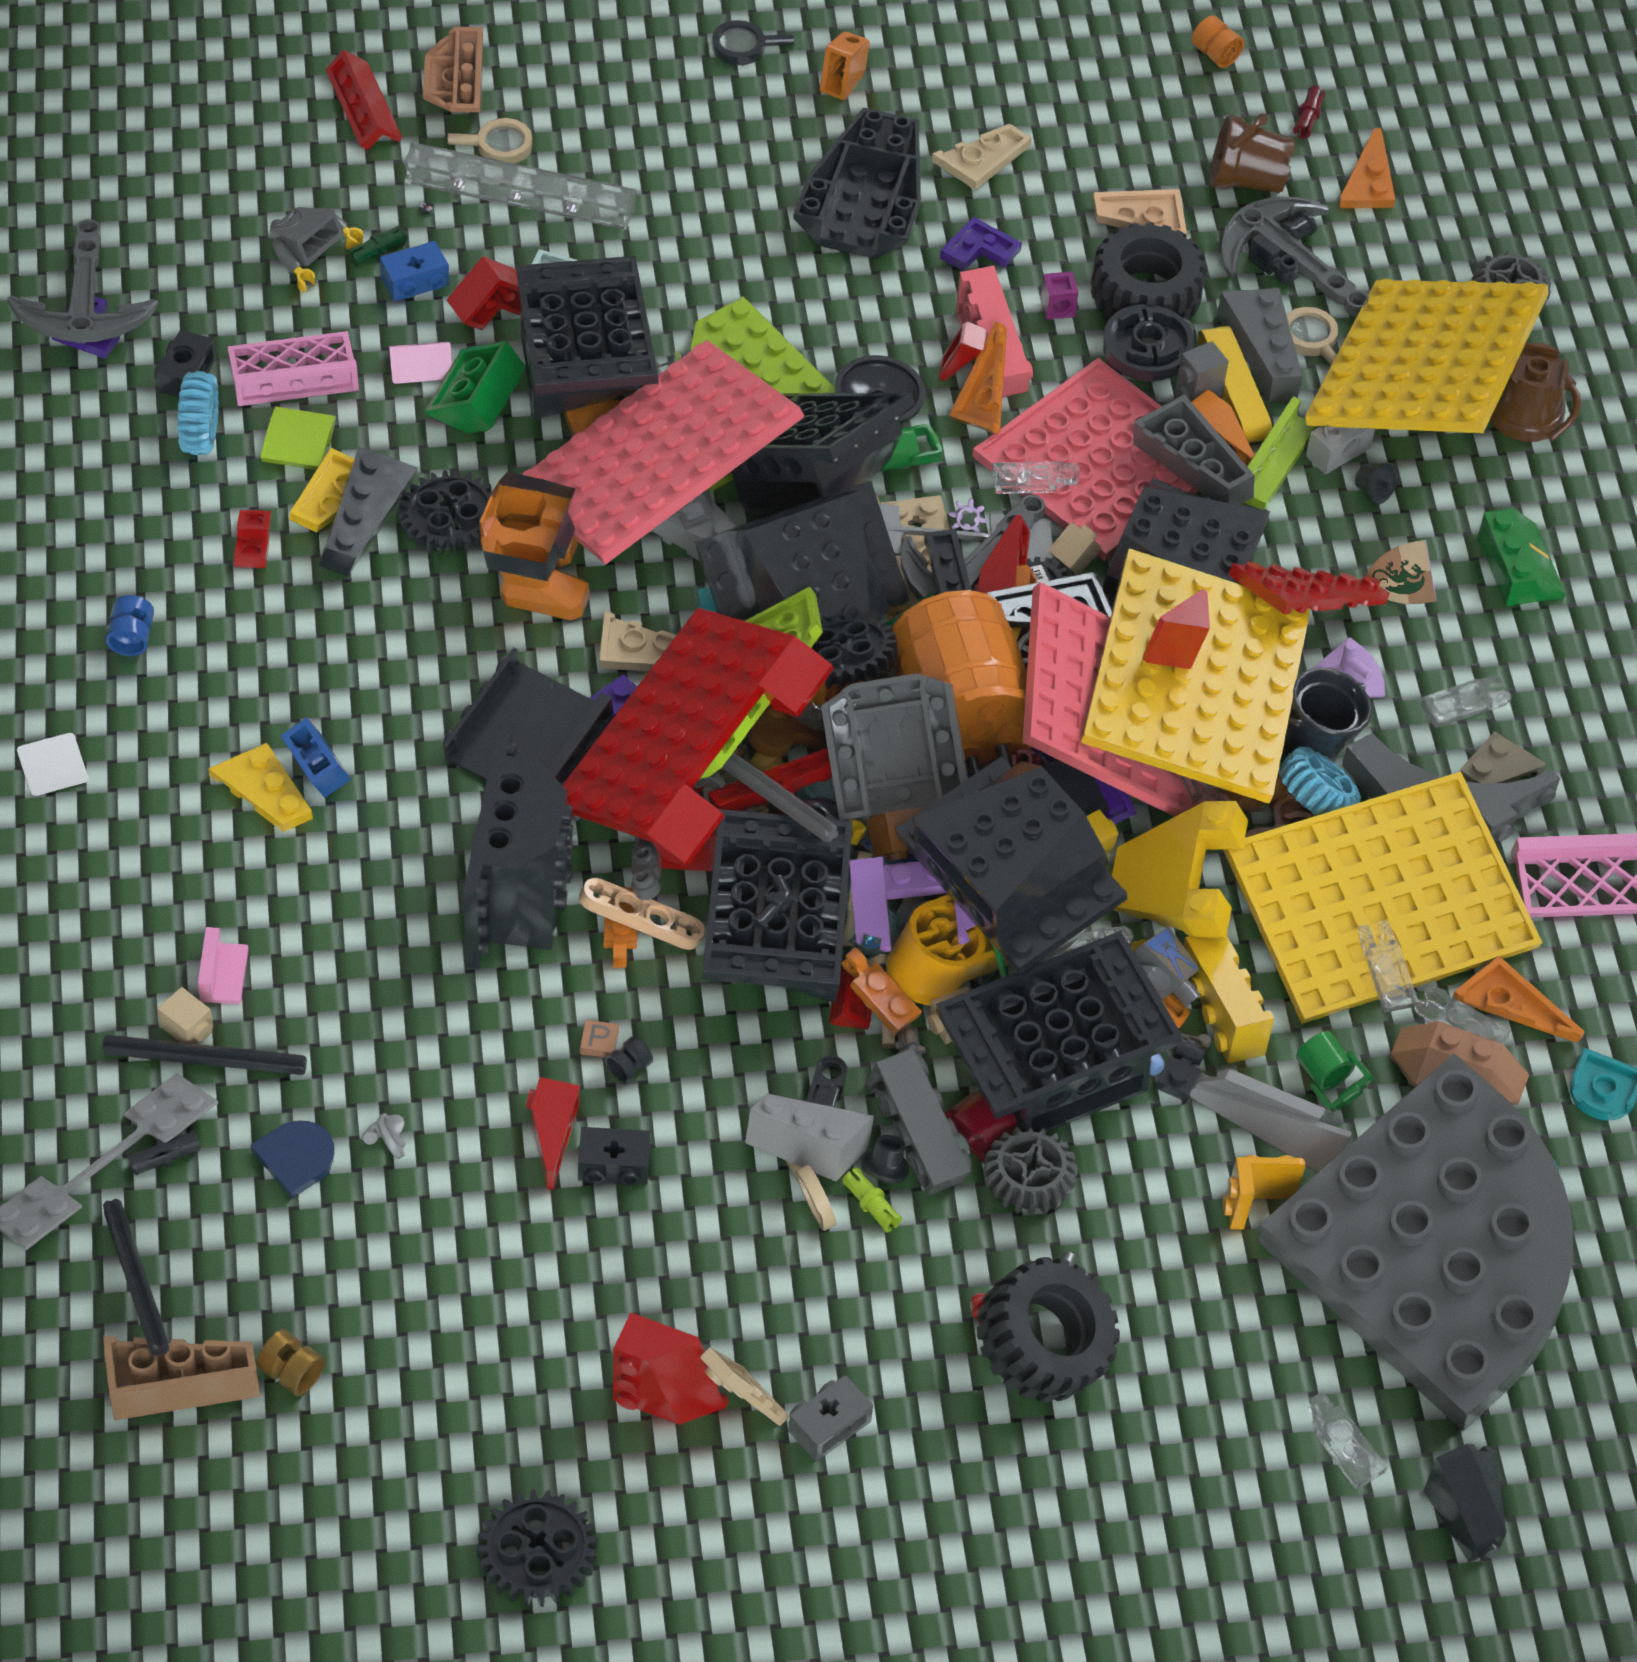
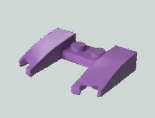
[849,857,976,952]

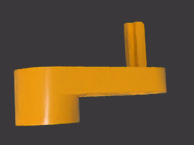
[886,895,1011,1006]

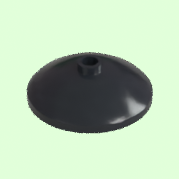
[834,355,925,424]

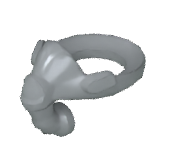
[363,1113,406,1159]

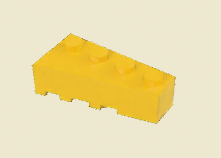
[1183,936,1275,1064]

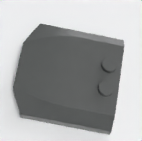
[821,673,968,820]

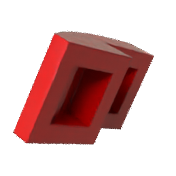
[234,510,271,568]

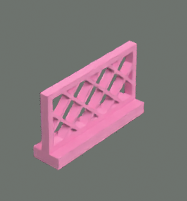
[227,331,359,406]
[1511,833,1637,918]

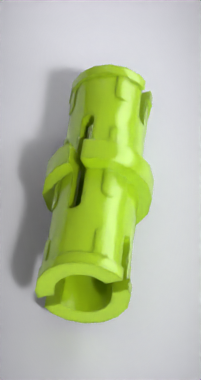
[842,1167,902,1233]

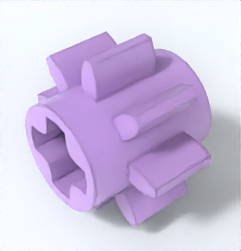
[948,498,987,533]

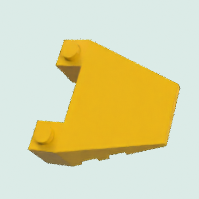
[1112,801,1248,938]

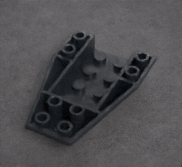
[793,108,921,259]

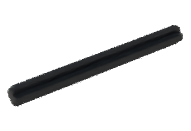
[102,1035,307,1075]
[103,1198,170,1356]

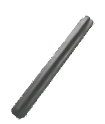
[722,752,838,842]

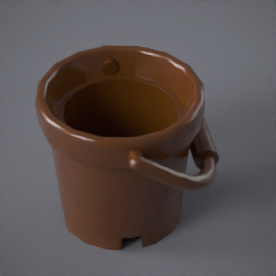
[1210,113,1295,193]
[1490,342,1581,442]

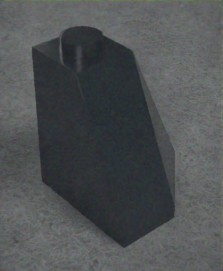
[1423,1444,1507,1563]

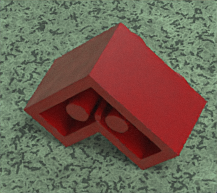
[446,256,520,330]

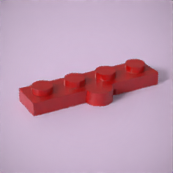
[707,748,832,811]

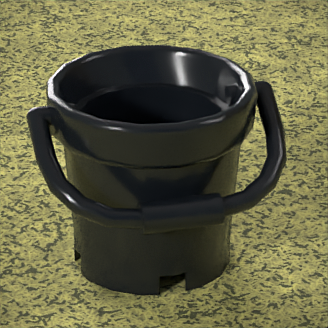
[1282,667,1373,762]

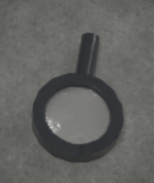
[712,20,794,66]

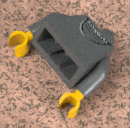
[270,207,364,293]

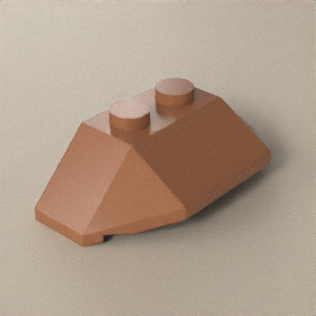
[423,27,483,113]
[1390,1021,1529,1105]

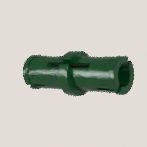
[348,225,408,266]

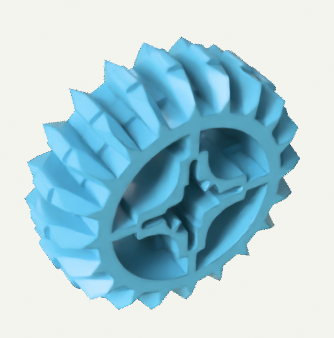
[177,371,219,455]
[1279,746,1361,815]

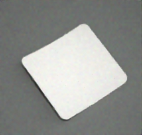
[17,733,89,796]

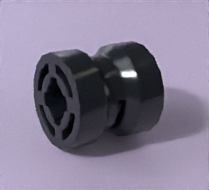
[605,1036,653,1083]

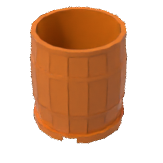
[892,590,1032,770]

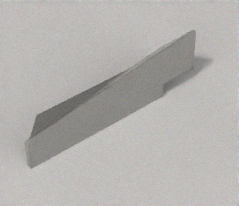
[1190,1069,1352,1173]

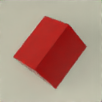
[1142,589,1210,669]

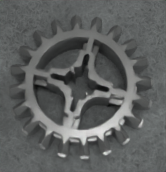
[1471,250,1551,311]
[983,1126,1078,1216]

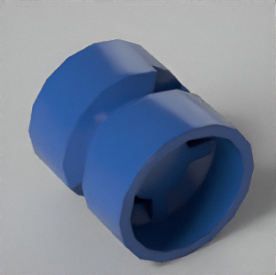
[106,595,154,656]

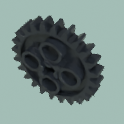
[399,470,500,555]
[811,614,898,689]
[477,1489,598,1607]

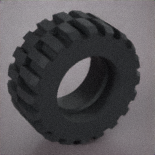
[1091,222,1207,329]
[977,1257,1120,1402]

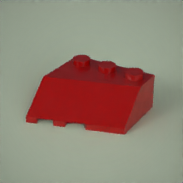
[613,1312,729,1425]

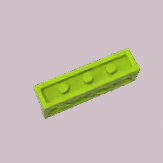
[1245,396,1316,510]

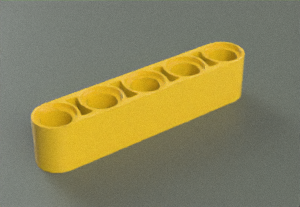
[1197,326,1272,443]

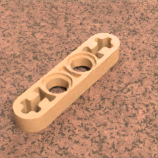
[579,878,705,950]

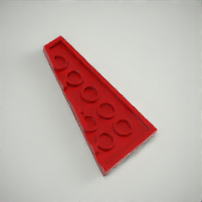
[1228,561,1390,615]

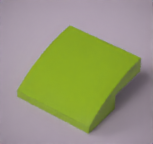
[260,406,336,470]

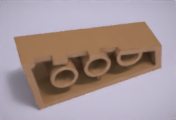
[103,1336,260,1421]

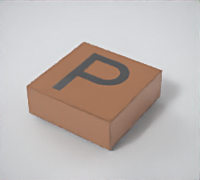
[580,1020,619,1058]

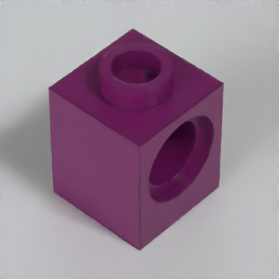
[1040,271,1079,320]

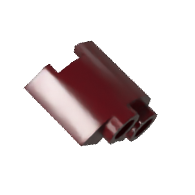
[944,1090,1018,1165]

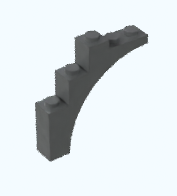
[1342,733,1560,842]

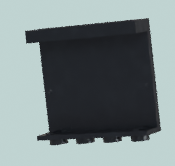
[443,647,614,785]

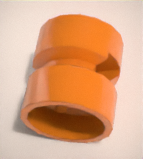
[1191,15,1245,68]

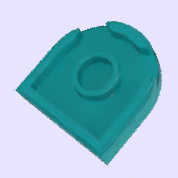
[1569,1047,1637,1120]

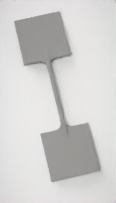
[879,504,1054,565]
[0,1073,218,1250]

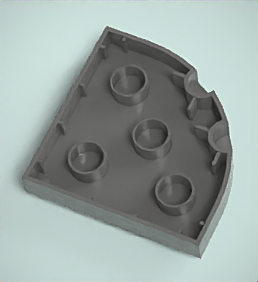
[1258,1054,1573,1431]

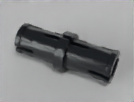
[128,1130,202,1176]

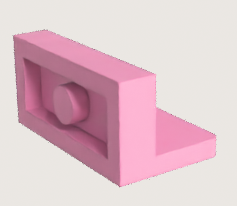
[389,342,452,384]
[198,927,249,1004]

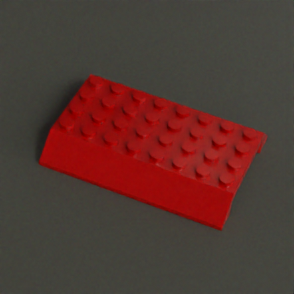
[562,608,834,867]

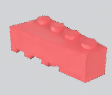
[956,265,1033,397]

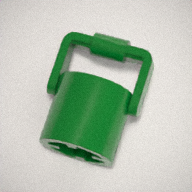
[880,424,943,472]
[1296,1031,1373,1112]

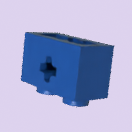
[380,241,449,302]
[281,717,351,798]

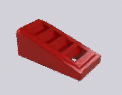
[939,321,986,381]

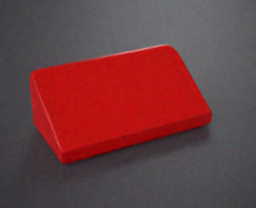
[829,965,872,1030]

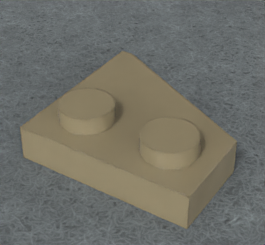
[1459,731,1546,784]

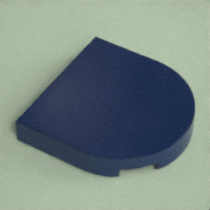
[251,1120,335,1199]

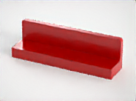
[325,50,402,150]

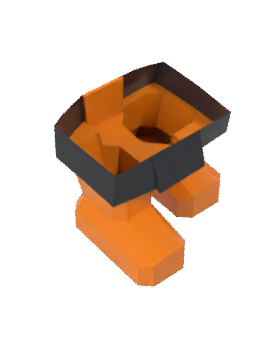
[480,472,590,620]

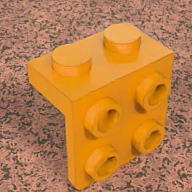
[1222,1155,1306,1229]

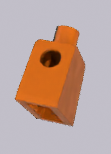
[820,32,870,101]

